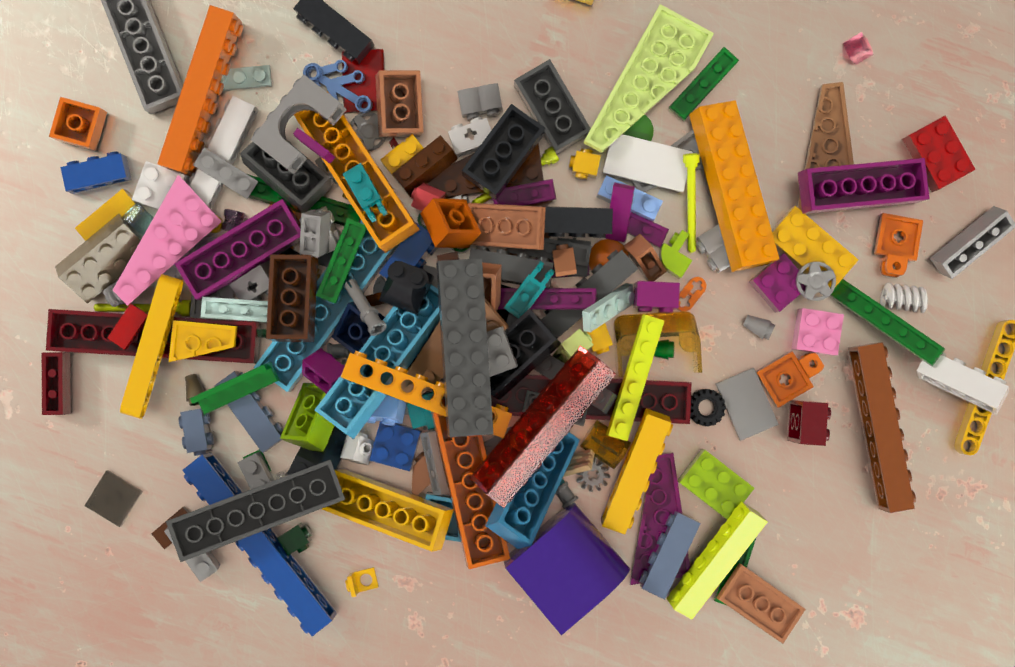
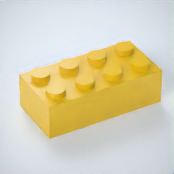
[772,206,858,287]

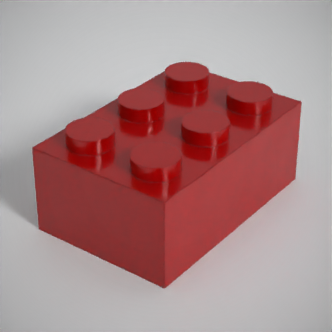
[902,115,976,192]

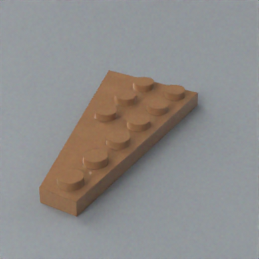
[797,82,854,211]
[401,299,508,395]

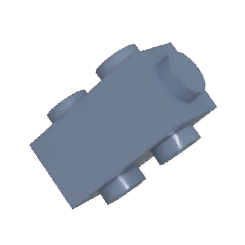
[178,409,214,456]

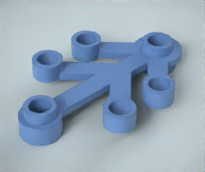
[303,60,373,113]

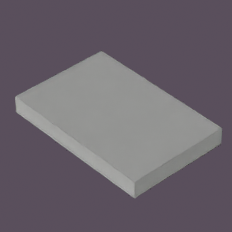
[716,368,779,441]

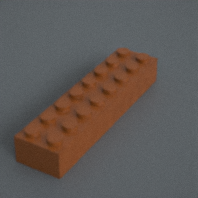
[848,342,916,513]

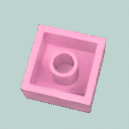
[791,308,844,356]

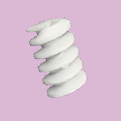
[880,283,928,313]

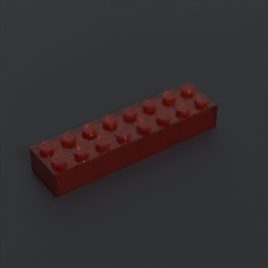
[470,346,616,508]

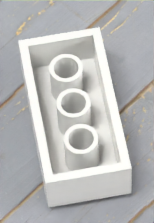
[917,352,1009,415]

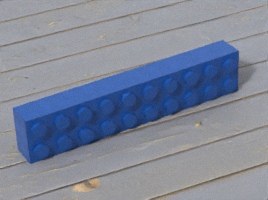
[182,452,337,636]

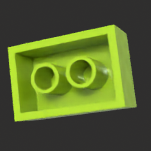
[678,448,754,519]

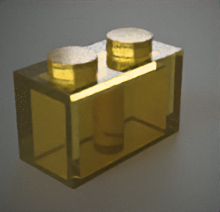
[580,420,631,469]

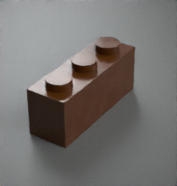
[392,135,458,197]

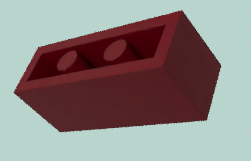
[41,352,71,415]

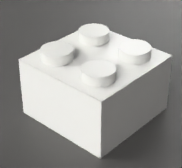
[132,161,190,210]

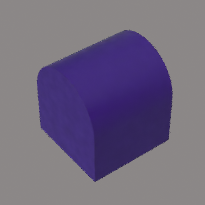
[504,503,630,636]

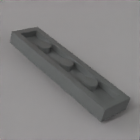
[507,238,592,267]

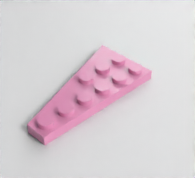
[113,175,222,306]

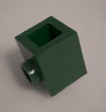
[277,523,312,556]

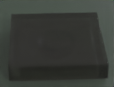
[85,470,143,527]

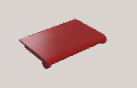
[342,49,384,113]

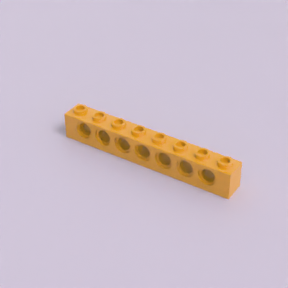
[341,350,512,438]

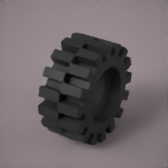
[690,389,726,426]

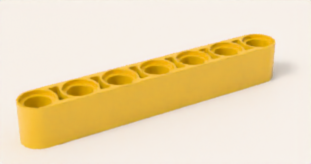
[120,274,183,419]
[954,320,1015,456]

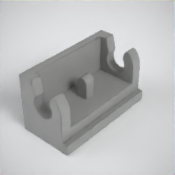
[300,210,331,257]

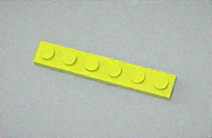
[606,314,664,441]

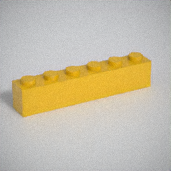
[601,408,673,534]

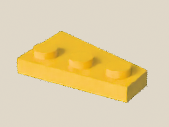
[169,320,237,362]

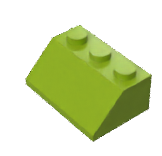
[280,383,335,452]

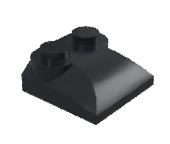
[379,261,434,316]

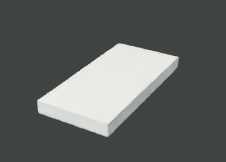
[603,134,693,192]

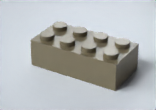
[55,214,142,304]

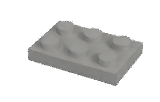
[487,326,518,377]

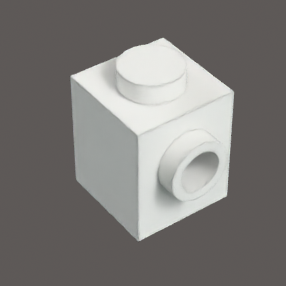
[340,432,375,465]

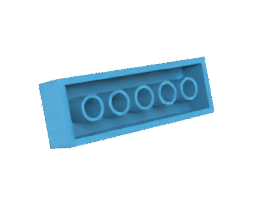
[485,418,580,549]

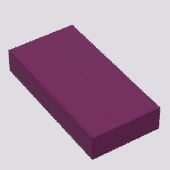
[293,128,335,163]

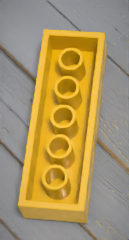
[322,469,454,552]

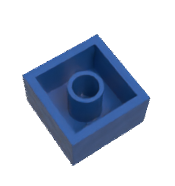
[369,421,422,471]

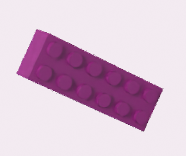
[798,158,930,214]
[174,199,301,301]

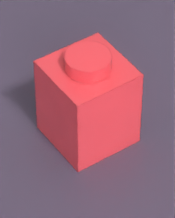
[411,183,446,211]

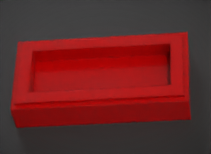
[107,303,148,350]

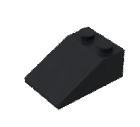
[287,426,347,475]

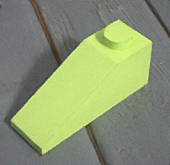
[553,329,593,367]

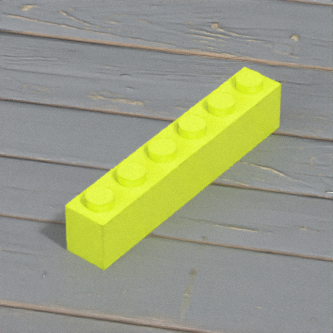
[667,501,768,619]

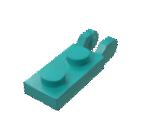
[343,163,388,223]
[504,261,555,318]

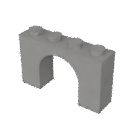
[251,74,347,175]

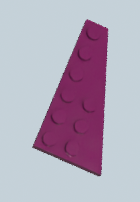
[630,452,690,585]

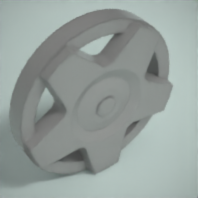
[350,112,386,151]
[796,262,836,301]

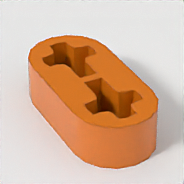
[677,277,706,312]

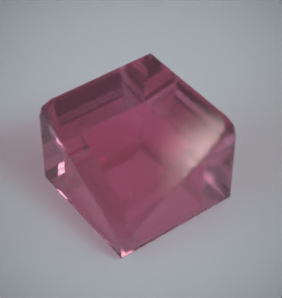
[843,32,874,64]

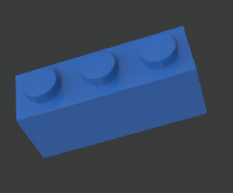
[60,151,132,194]

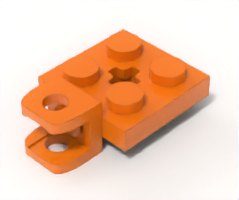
[874,213,923,278]
[756,351,824,408]

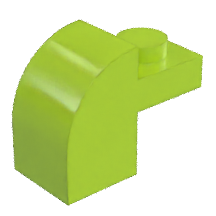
[659,230,692,279]

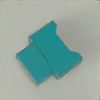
[406,392,435,430]

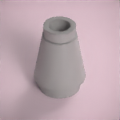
[743,315,775,340]

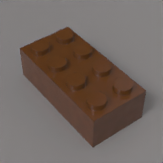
[266,255,318,342]

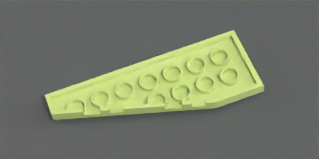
[583,4,714,153]

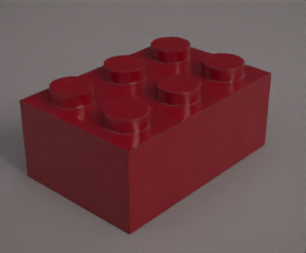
[787,400,831,446]

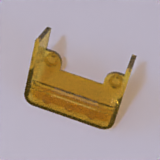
[613,311,702,377]

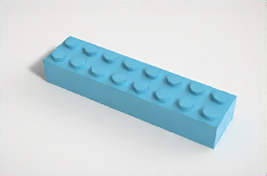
[315,285,440,439]

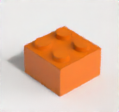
[49,97,107,151]
[420,198,481,248]

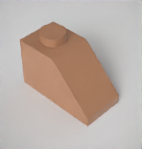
[624,234,667,282]
[552,244,577,277]
[412,451,445,496]

